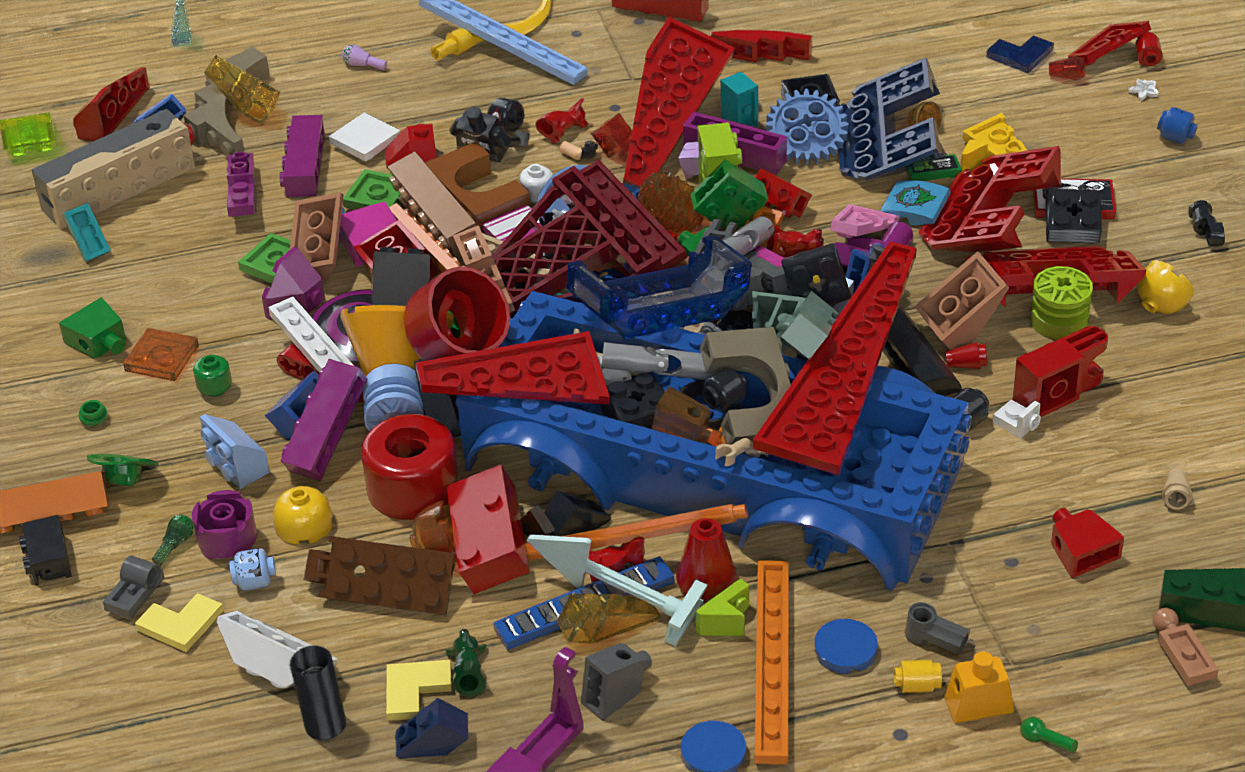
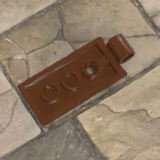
[303,536,456,616]

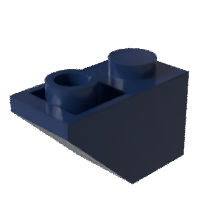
[395,698,469,759]

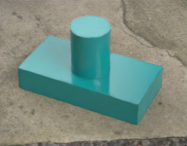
[62,203,111,262]

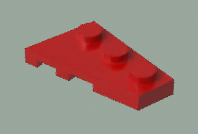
[1068,21,1152,66]

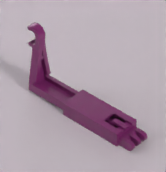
[486,647,584,772]

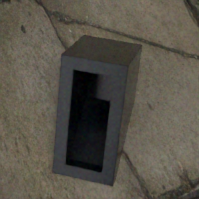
[544,491,612,536]

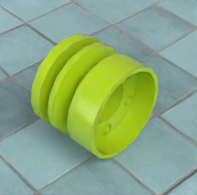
[1030,266,1093,340]

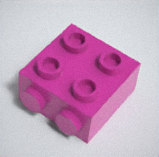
[339,201,397,267]

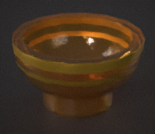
[908,101,942,130]

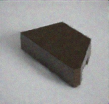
[521,505,555,537]

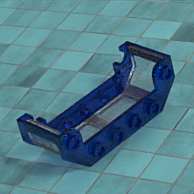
[566,235,752,339]

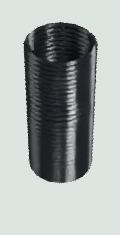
[289,645,346,740]

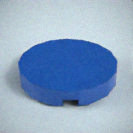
[814,619,878,674]
[681,721,746,772]

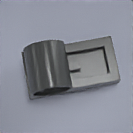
[103,555,165,619]

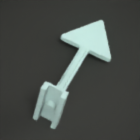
[527,535,707,647]

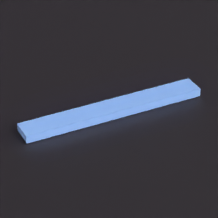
[419,0,588,85]

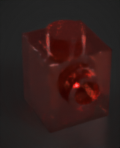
[591,113,632,158]

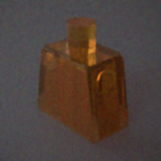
[652,386,723,447]

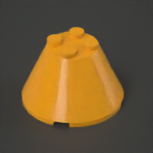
[340,305,454,376]

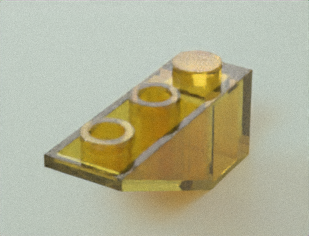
[204,55,281,125]
[556,593,661,643]

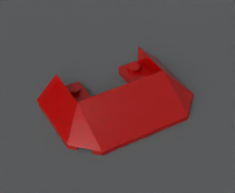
[918,146,1061,253]
[966,246,1146,308]

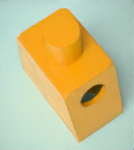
[944,651,1014,723]

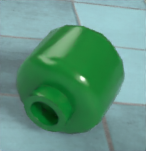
[193,354,232,397]

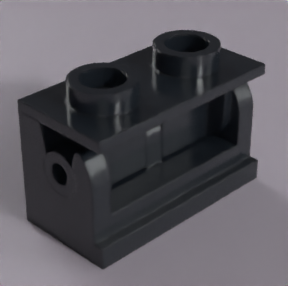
[19,515,72,585]

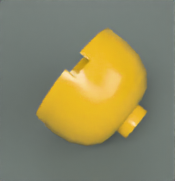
[1137,260,1195,315]
[272,486,333,545]

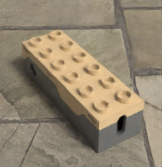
[31,109,195,230]

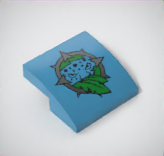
[880,180,951,226]

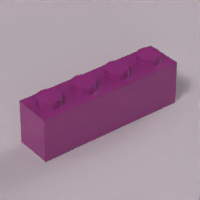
[683,112,787,175]
[279,115,325,197]
[280,359,368,481]

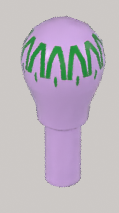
[342,44,387,70]

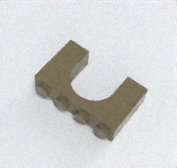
[700,327,791,445]

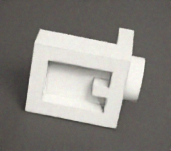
[993,400,1041,438]

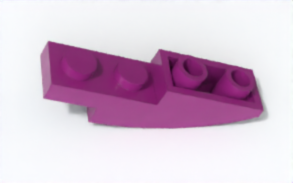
[227,151,257,217]

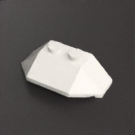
[217,611,337,688]

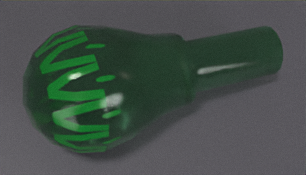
[152,514,194,566]

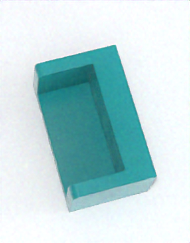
[720,72,759,128]

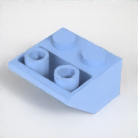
[200,414,270,489]

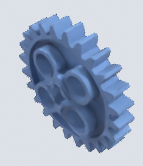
[765,89,848,165]

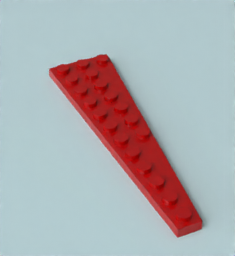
[753,241,917,475]

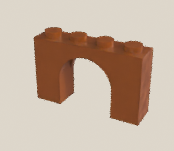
[425,142,531,233]

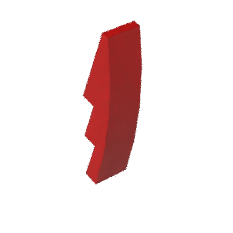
[711,30,812,63]

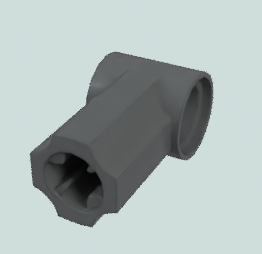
[905,602,970,654]

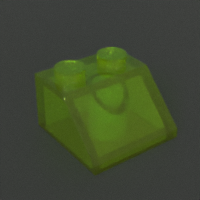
[0,112,57,156]

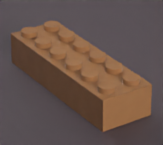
[388,152,477,267]

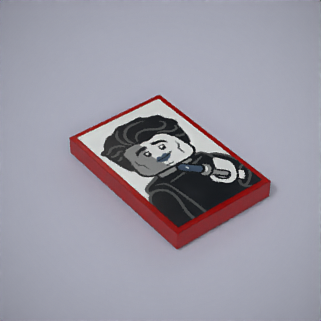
[1033,178,1116,219]

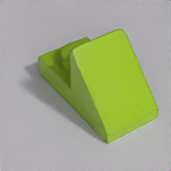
[695,578,749,636]

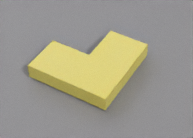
[135,593,224,652]
[386,660,452,721]

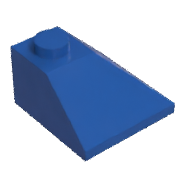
[265,371,318,439]

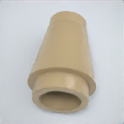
[1162,468,1193,510]

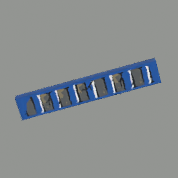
[493,556,675,650]

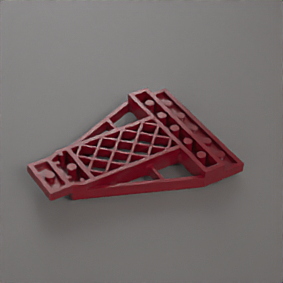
[492,159,688,318]

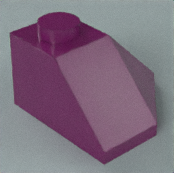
[262,247,325,319]

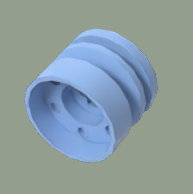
[363,364,424,432]

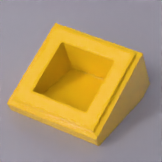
[961,139,988,172]

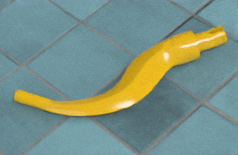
[430,0,551,61]

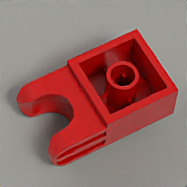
[1012,326,1108,417]

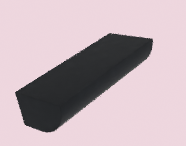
[883,308,962,396]

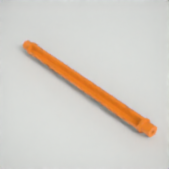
[525,504,748,561]

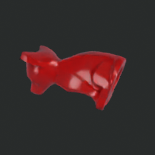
[535,98,588,144]
[766,225,824,258]
[588,537,647,583]

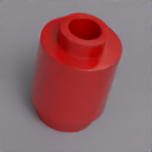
[1135,32,1163,66]

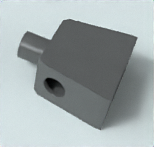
[581,643,652,721]

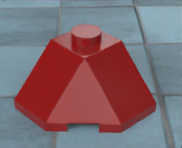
[385,123,437,169]

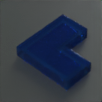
[986,35,1054,73]

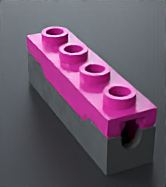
[733,246,792,296]

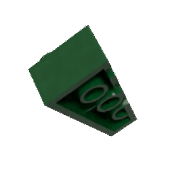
[1158,568,1245,632]

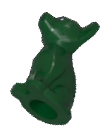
[446,629,487,697]

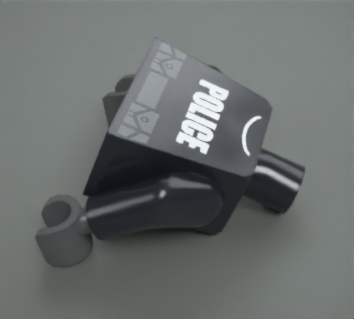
[449,106,530,163]

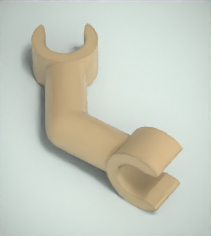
[715,438,768,466]

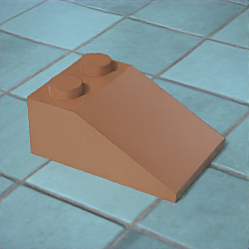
[914,252,1009,350]

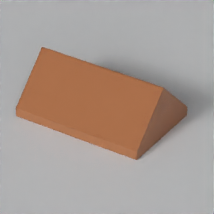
[290,192,344,281]

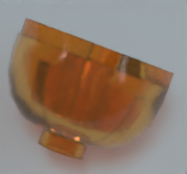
[410,500,457,560]

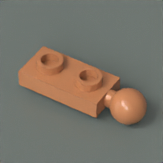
[1153,608,1219,686]

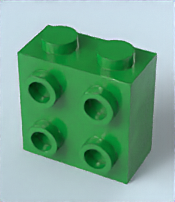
[690,159,769,231]

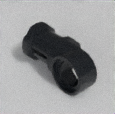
[1188,200,1225,247]

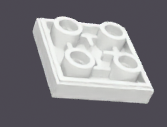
[329,113,400,161]

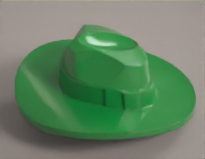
[87,453,159,486]

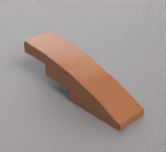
[453,225,515,313]

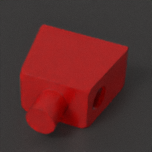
[1051,508,1124,578]

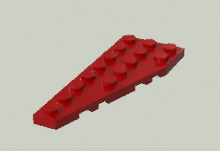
[623,17,735,190]

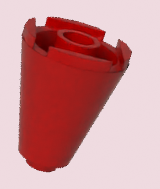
[676,518,738,603]

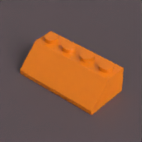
[0,471,110,534]

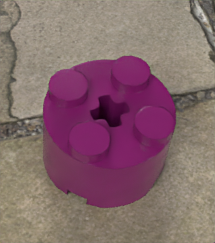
[192,490,257,559]

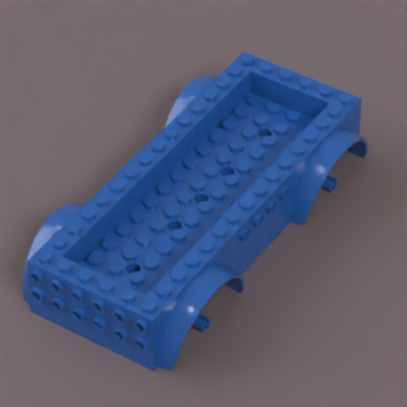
[456,291,972,591]

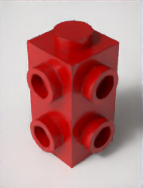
[754,168,812,218]

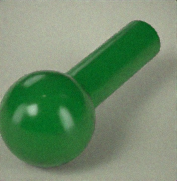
[1020,716,1078,753]

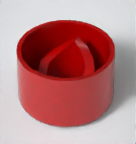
[404,266,510,361]
[361,414,459,520]

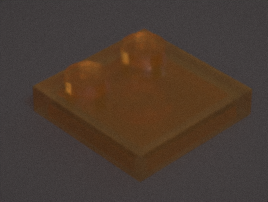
[123,328,199,381]

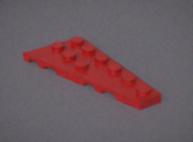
[416,331,610,404]

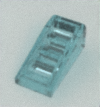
[171,0,191,47]

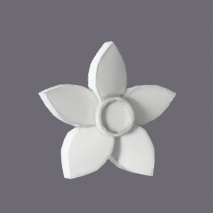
[1128,79,1158,101]

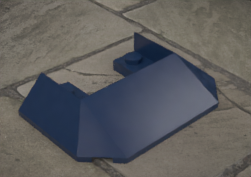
[839,58,947,181]

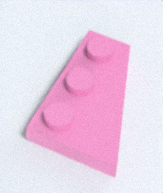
[830,204,900,238]

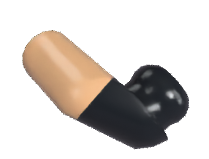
[560,140,598,160]

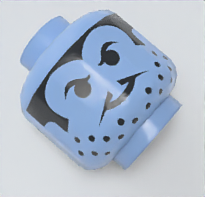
[230,548,276,591]

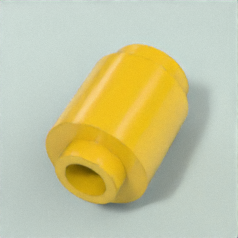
[893,659,942,693]

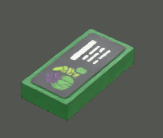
[906,154,962,181]

